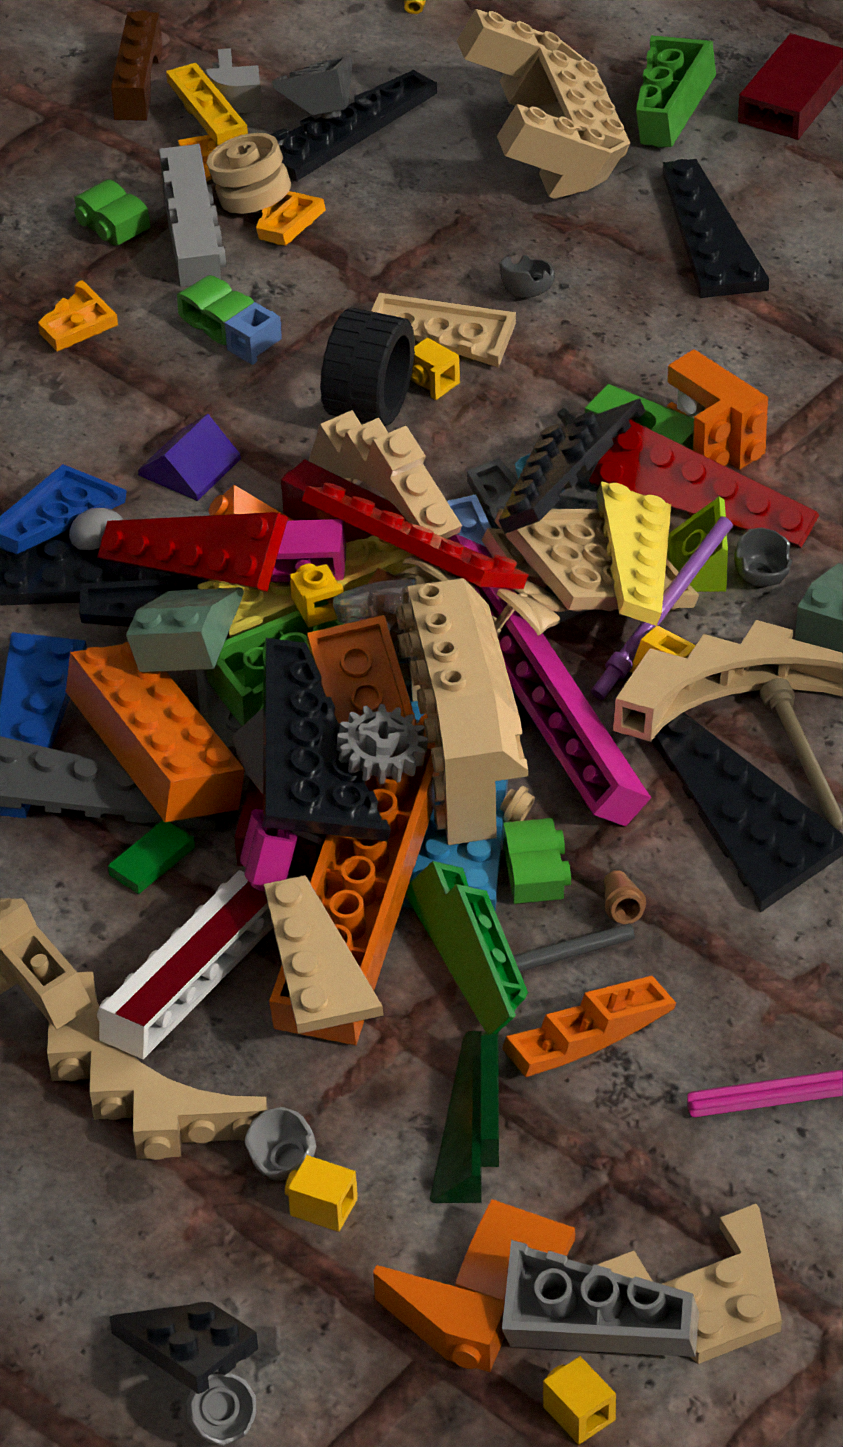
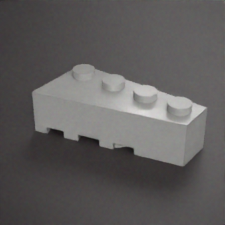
[159,144,227,287]
[502,1240,699,1357]

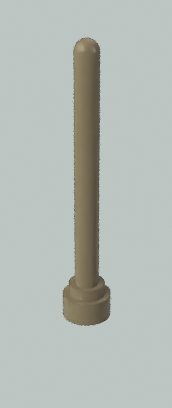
[760,678,843,830]

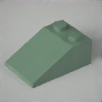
[795,563,843,653]
[126,587,244,672]

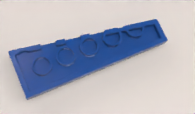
[0,632,87,819]

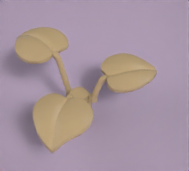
[402,555,568,637]

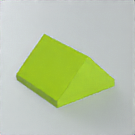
[667,496,728,592]

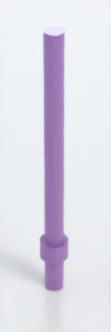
[591,516,733,700]

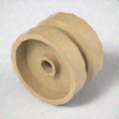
[206,133,291,214]

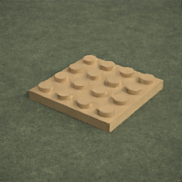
[494,509,699,612]

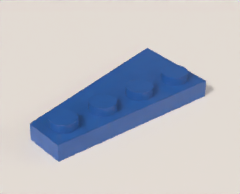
[0,464,127,554]

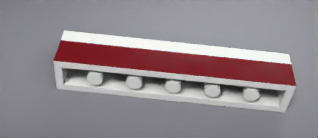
[97,870,273,1059]

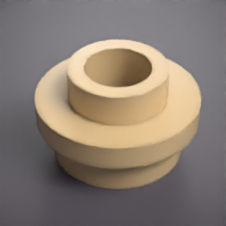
[500,785,535,822]

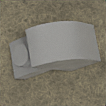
[206,48,262,113]

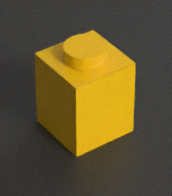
[285,1155,358,1232]
[543,1356,616,1445]

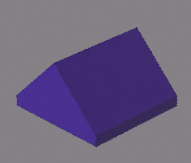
[138,414,241,501]

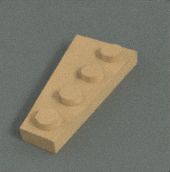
[371,293,516,368]
[264,875,384,1034]

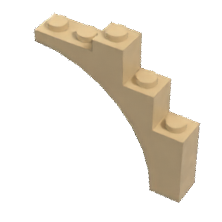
[309,410,462,539]
[613,620,843,742]
[47,972,268,1160]

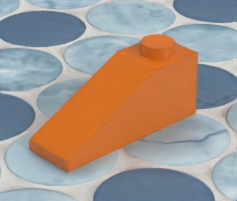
[373,1265,505,1372]

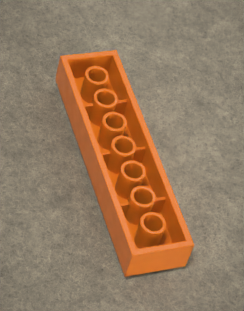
[269,743,439,1045]

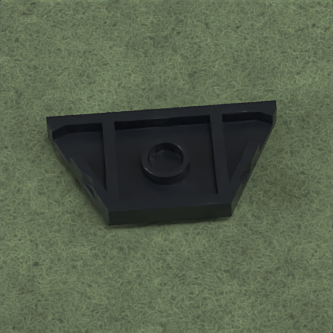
[109,1302,258,1394]

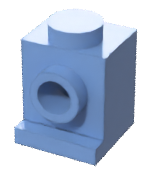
[225,302,282,365]

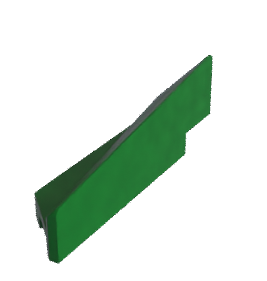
[405,861,528,1034]

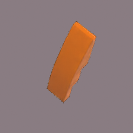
[502,976,676,1077]

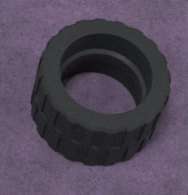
[320,308,415,426]

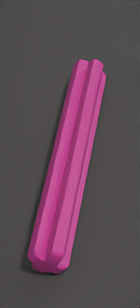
[687,1069,843,1118]

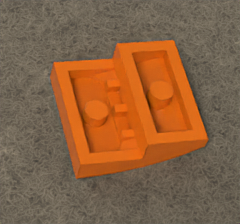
[455,1199,575,1300]

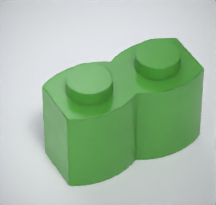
[74,179,151,246]
[177,275,254,345]
[503,818,571,904]

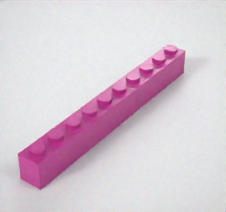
[449,534,651,827]

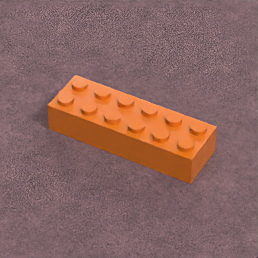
[66,642,245,822]

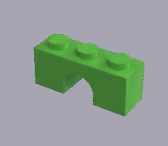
[585,384,694,450]

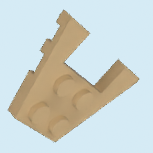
[597,1204,782,1364]

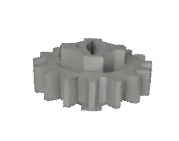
[336,704,428,784]

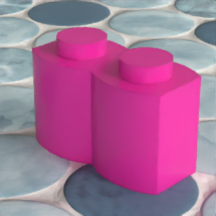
[240,809,297,892]

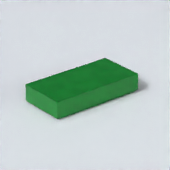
[108,820,195,894]

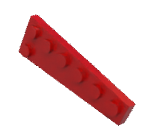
[588,420,819,548]
[302,483,529,589]
[97,512,288,592]

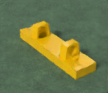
[166,63,248,146]

